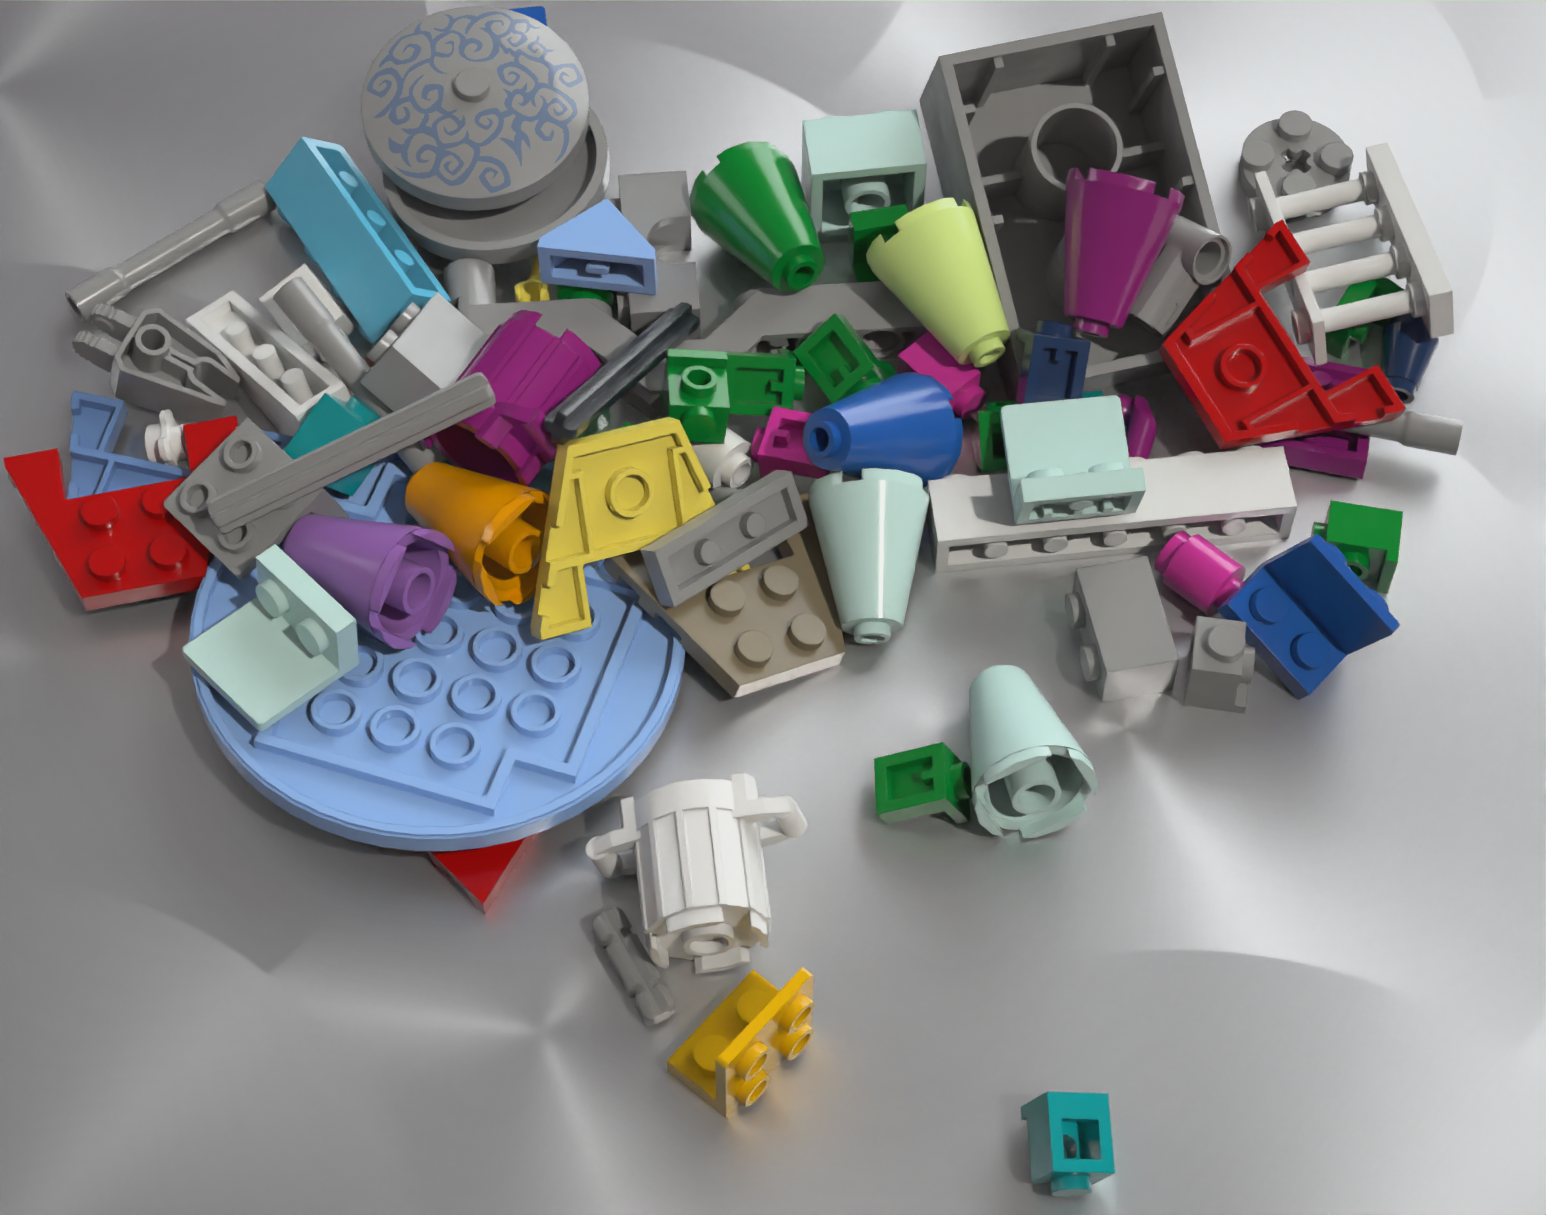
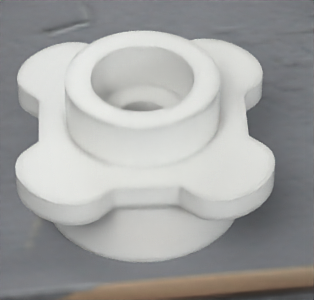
[144,409,188,469]

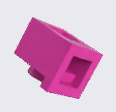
[896,331,987,420]

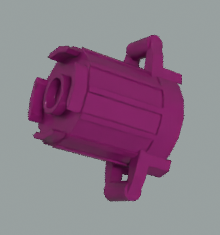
[419,310,601,487]

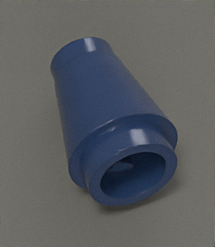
[1381,313,1439,404]

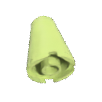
[866,197,1010,368]

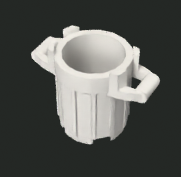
[585,772,807,973]

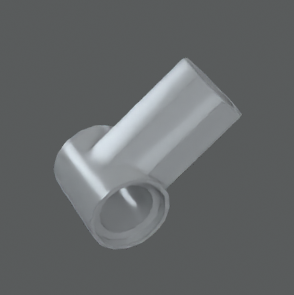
[1128,216,1232,338]

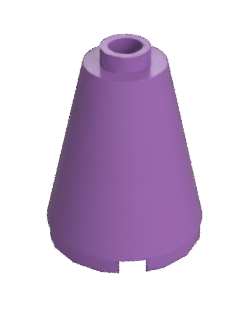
[283,514,458,649]

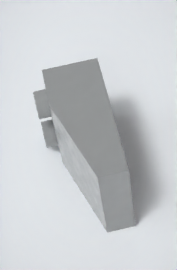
[919,12,1231,401]

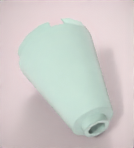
[809,468,930,644]
[969,665,1098,839]

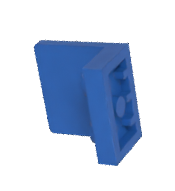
[1217,534,1400,700]

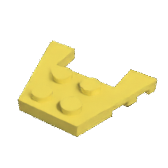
[530,417,751,640]

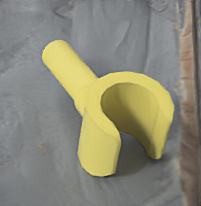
[514,255,550,302]

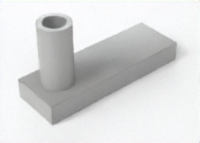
[641,470,810,607]

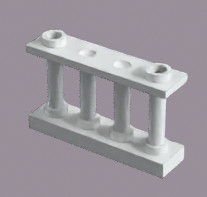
[1248,142,1454,366]

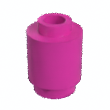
[1154,531,1246,617]

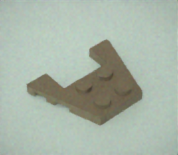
[603,492,846,698]

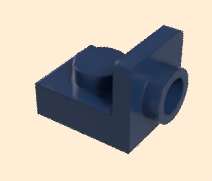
[1016,319,1091,404]

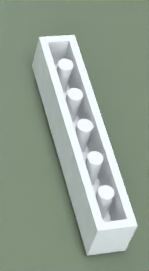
[926,445,1297,573]

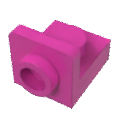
[751,406,831,479]

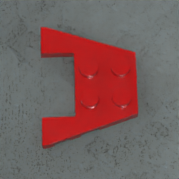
[1159,219,1406,450]
[3,416,239,611]

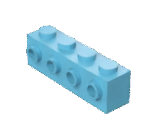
[265,137,452,346]

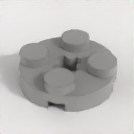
[1239,110,1354,218]

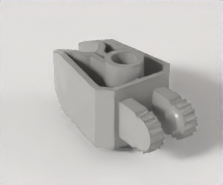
[72,303,241,422]

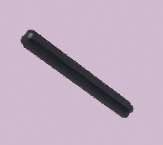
[544,302,700,445]

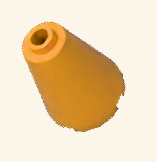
[405,462,550,606]

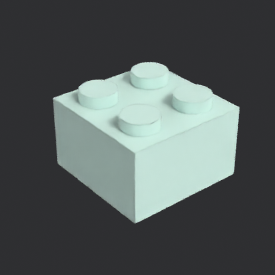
[801,109,927,244]

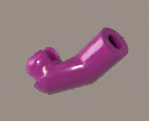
[1117,394,1157,459]

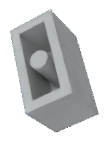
[360,292,489,412]
[1065,556,1179,703]

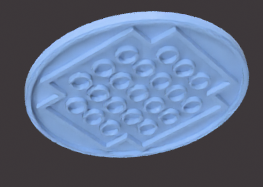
[189,452,685,851]

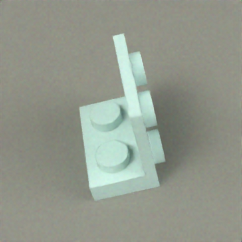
[1000,395,1146,525]
[183,544,359,731]

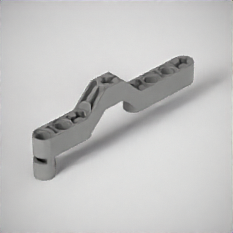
[443,258,928,420]

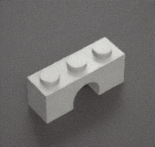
[608,170,701,340]

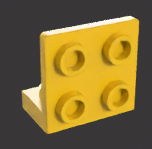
[667,967,815,1119]

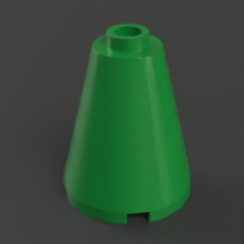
[689,142,825,293]

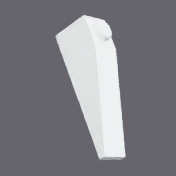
[185,290,350,436]

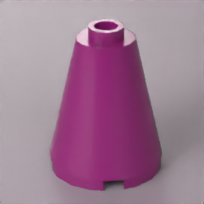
[1064,168,1185,338]

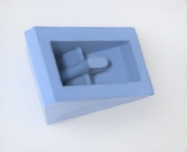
[537,198,658,295]

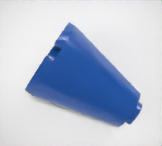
[803,372,963,488]

